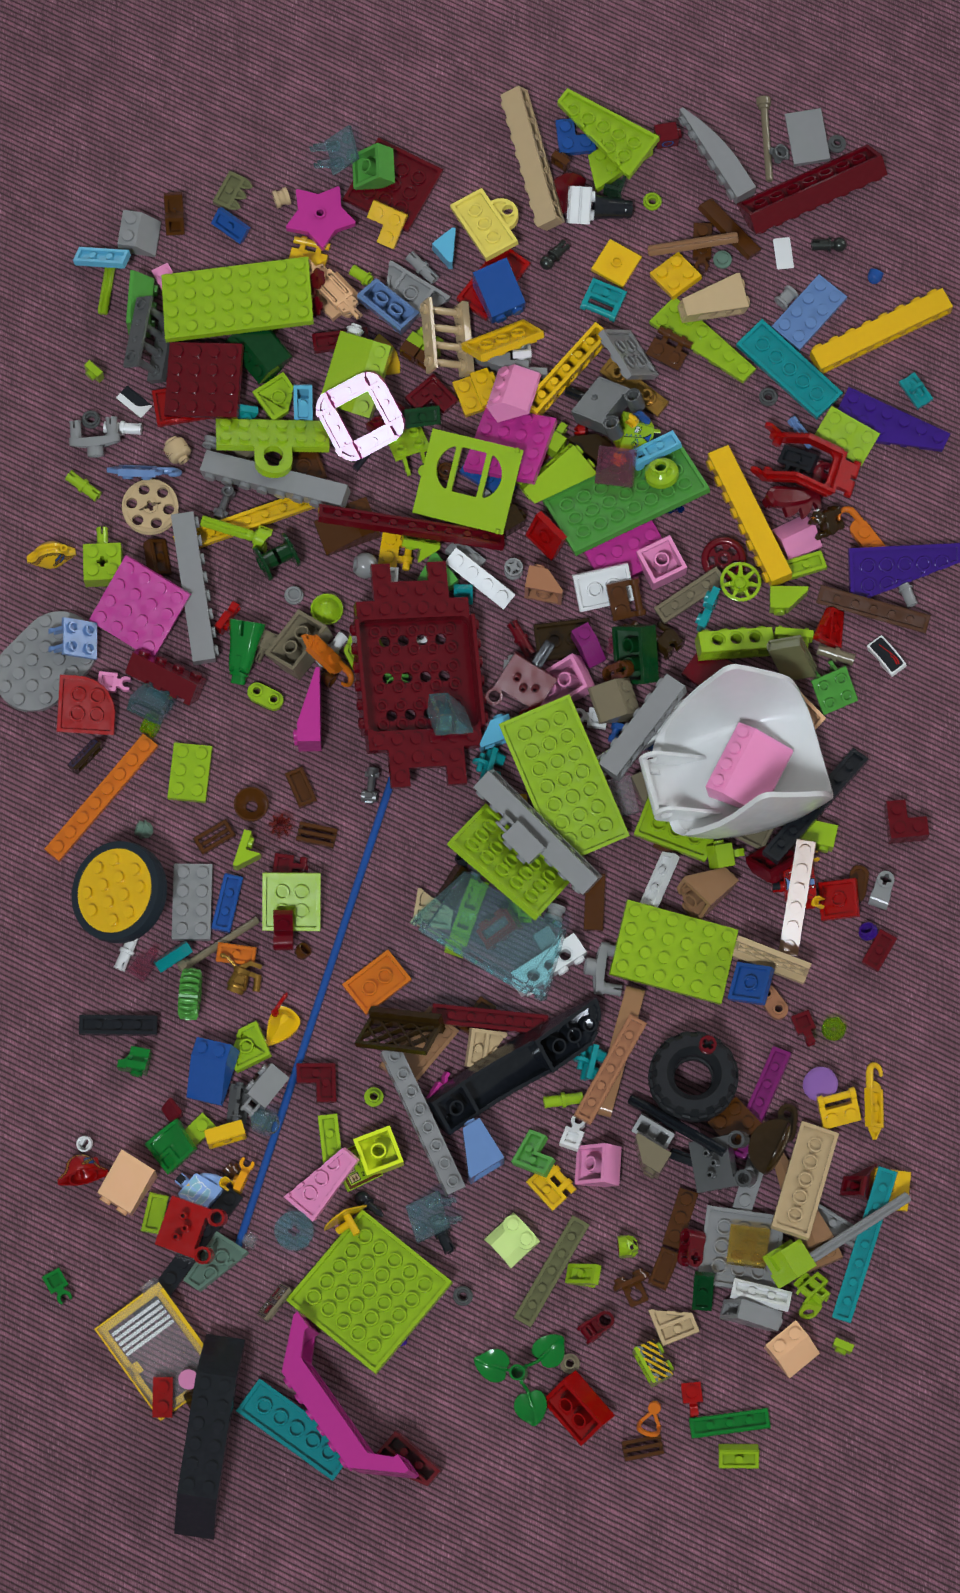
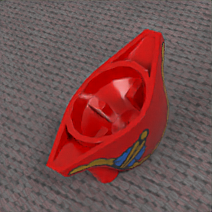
[57,1154,109,1186]

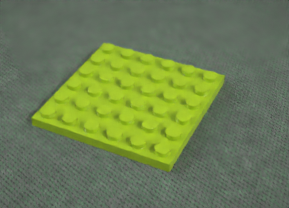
[286,1209,453,1375]

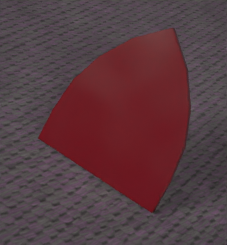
[554,173,586,214]

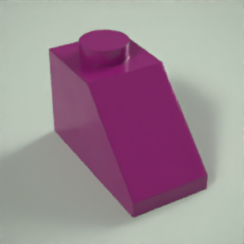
[571,622,606,669]

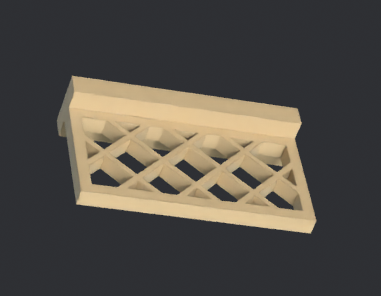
[732,935,812,985]

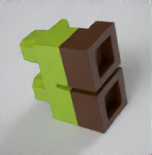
[400,327,444,371]

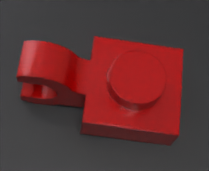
[681,1382,703,1418]

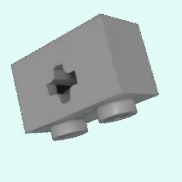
[631,1113,676,1149]

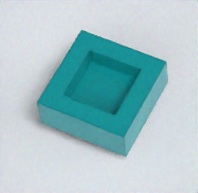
[238,404,258,419]
[454,584,473,605]

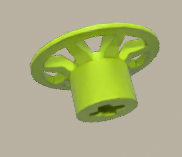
[720,562,761,602]

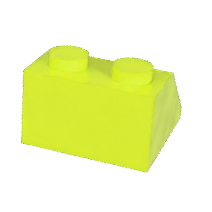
[353,1125,404,1176]

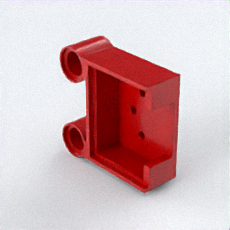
[155,1195,228,1264]

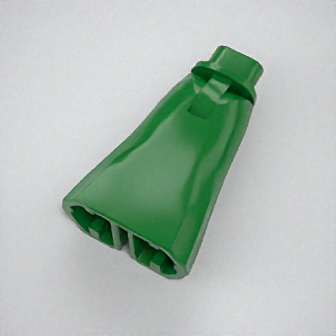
[229,619,266,685]

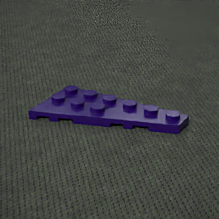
[838,387,950,452]

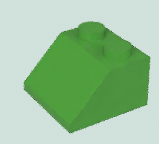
[352,143,395,190]

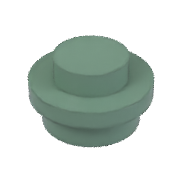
[713,251,732,269]

